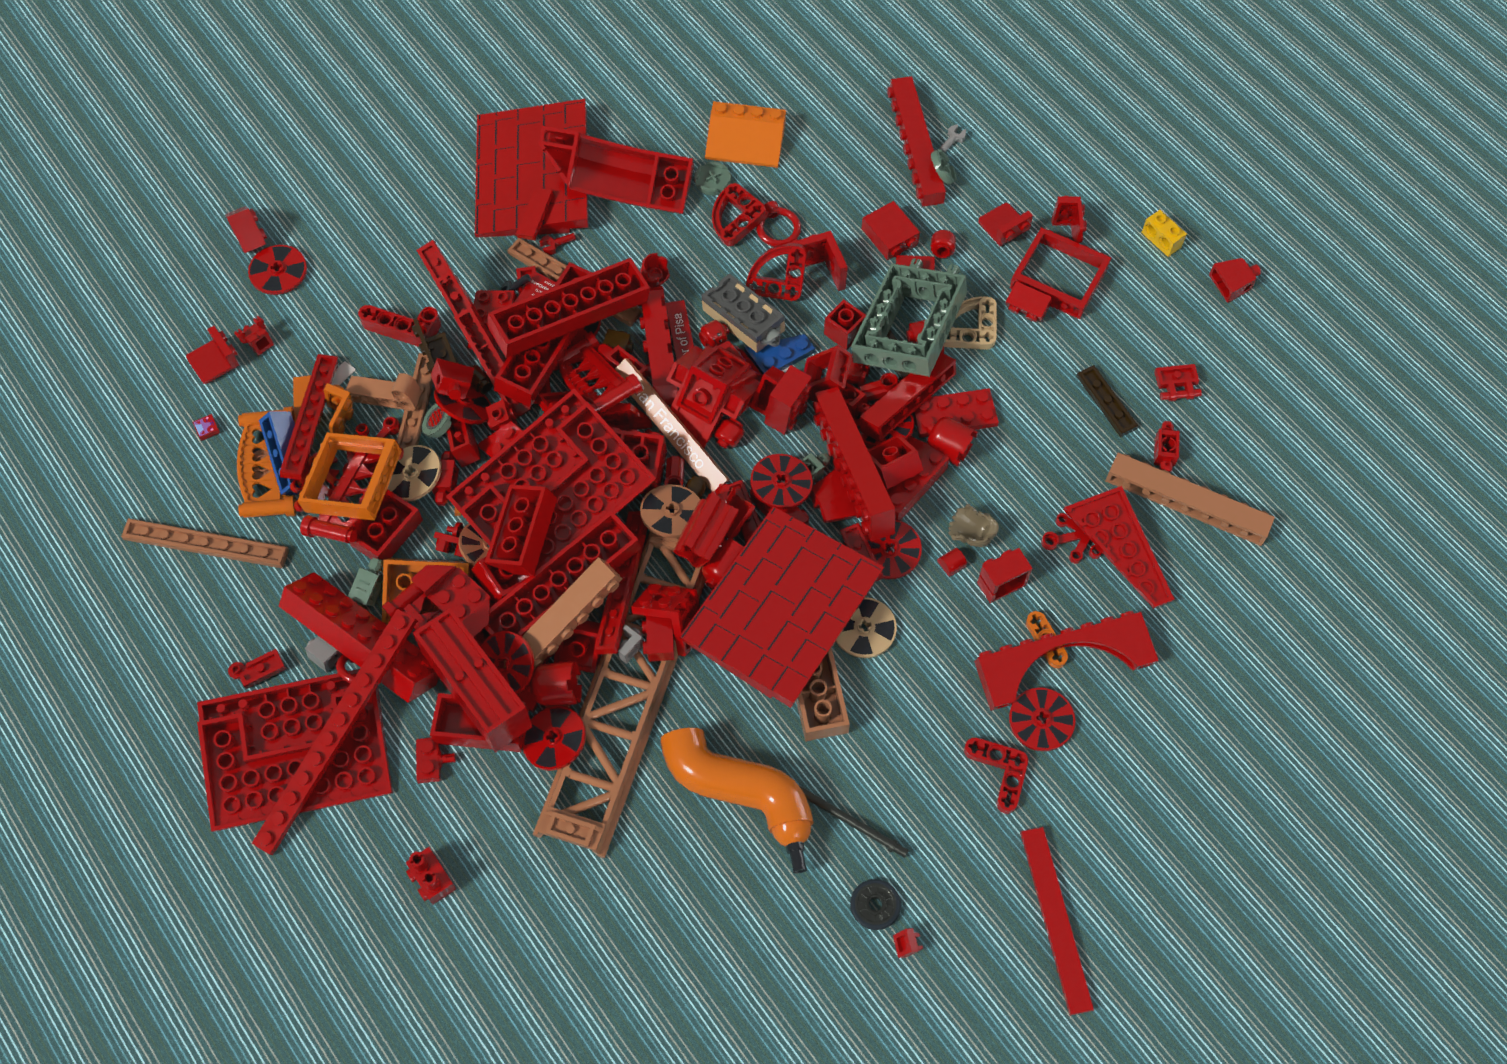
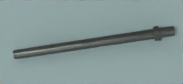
[799,785,909,858]

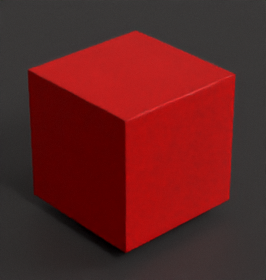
[824,299,866,350]

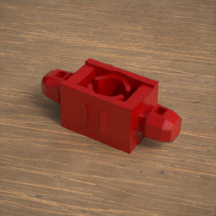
[840,382,871,419]
[1154,421,1180,473]
[432,451,459,506]

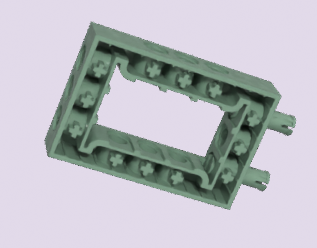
[851,258,967,377]

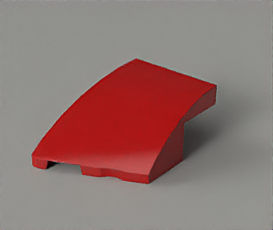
[810,469,857,523]

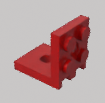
[786,231,848,291]
[631,584,700,656]

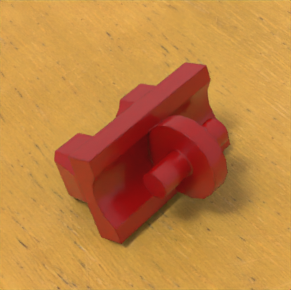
[434,522,463,557]

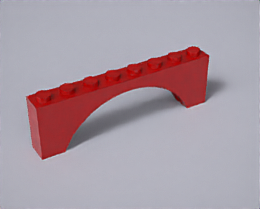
[974,611,1159,711]

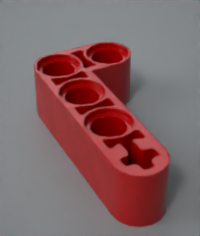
[358,305,441,347]

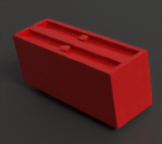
[413,608,532,753]

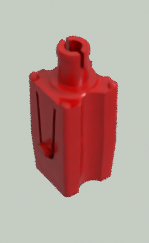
[673,484,739,568]

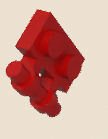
[1154,364,1202,401]

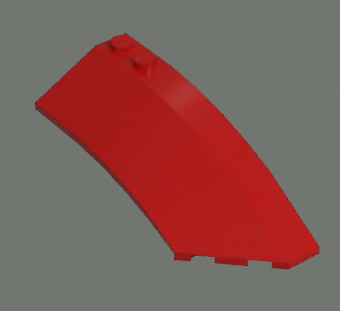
[538,126,694,214]

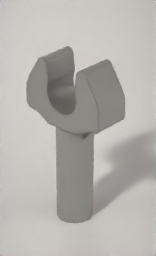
[939,124,966,152]

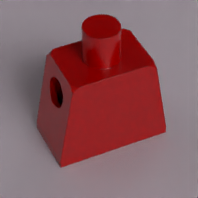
[1209,258,1261,303]
[431,358,474,400]

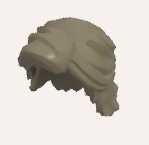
[948,504,999,547]

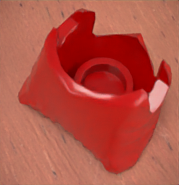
[640,253,670,287]

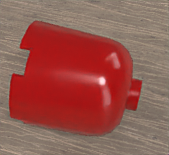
[926,417,979,467]
[702,538,743,589]
[527,661,582,706]

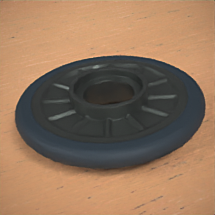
[850,879,901,930]

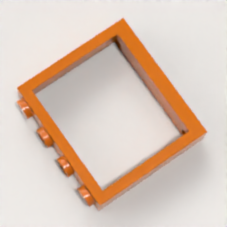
[298,432,402,520]

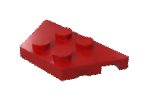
[599,403,652,431]
[477,421,524,458]

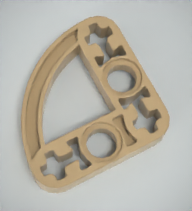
[943,296,997,350]

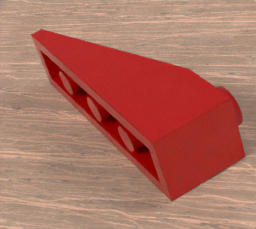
[447,417,480,467]

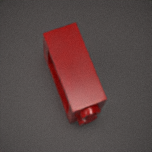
[803,345,853,401]

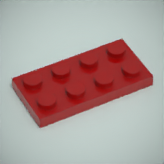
[913,388,999,438]

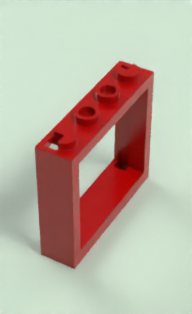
[1009,227,1111,319]

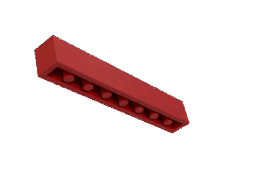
[887,76,946,207]

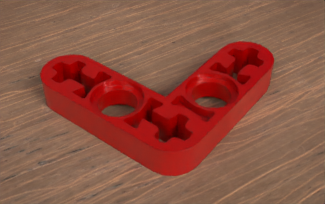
[964,738,1028,814]

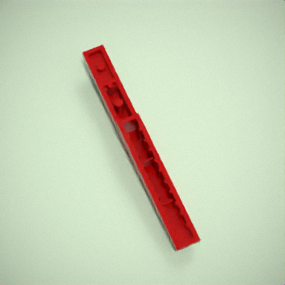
[416,240,531,417]

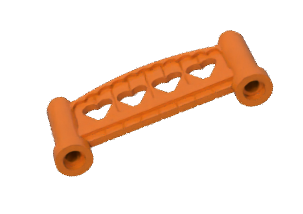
[237,406,297,518]

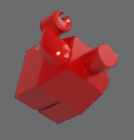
[234,316,274,356]

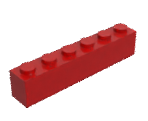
[860,352,956,442]

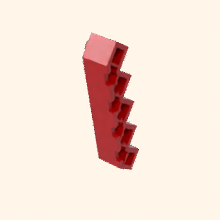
[638,286,678,405]

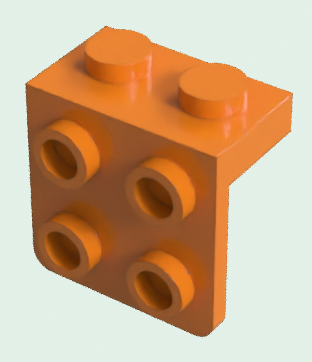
[324,383,354,434]

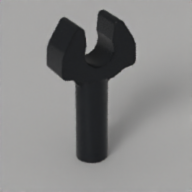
[500,274,531,292]

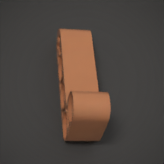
[346,373,422,411]

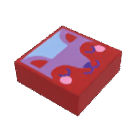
[193,414,220,441]

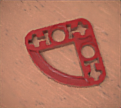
[712,183,767,246]
[746,243,807,301]

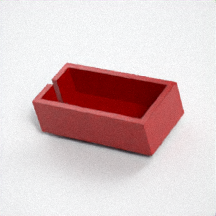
[430,693,529,753]

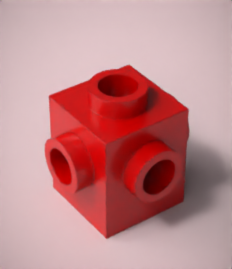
[485,399,518,431]

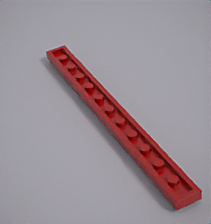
[252,609,418,855]

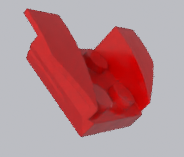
[411,565,491,638]

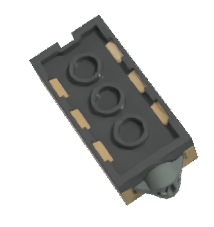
[701,273,785,353]

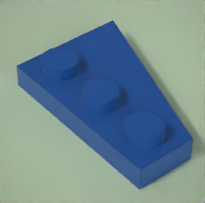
[744,334,815,375]

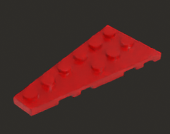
[1063,486,1175,609]

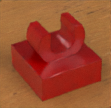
[893,928,923,958]

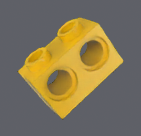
[1141,210,1187,257]

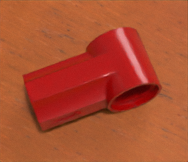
[858,373,898,402]
[665,456,685,486]

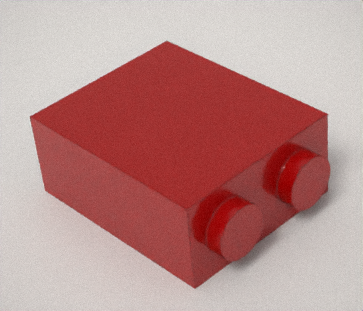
[861,201,920,260]

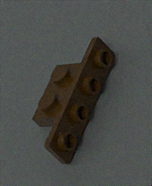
[412,318,457,374]

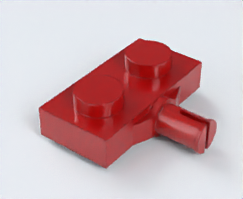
[416,738,456,784]

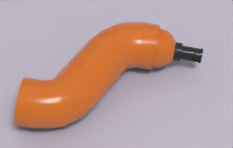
[660,728,814,874]

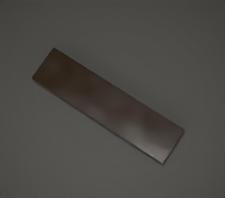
[1076,365,1139,437]

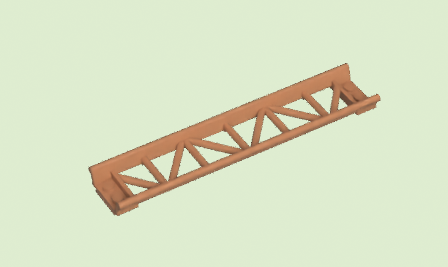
[533,531,706,858]

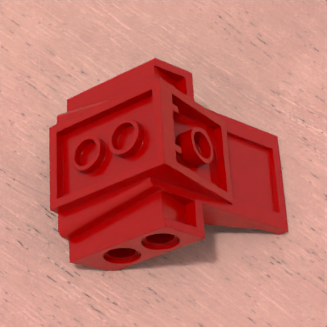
[659,345,760,449]

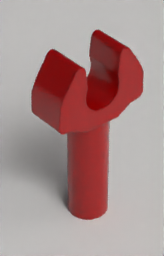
[539,233,576,255]

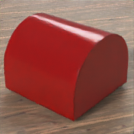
[937,548,967,577]

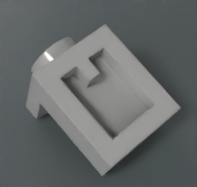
[618,625,643,664]

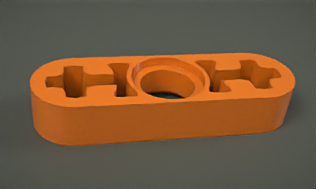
[1026,611,1068,668]

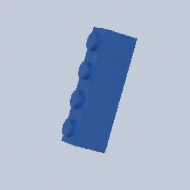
[259,411,305,495]

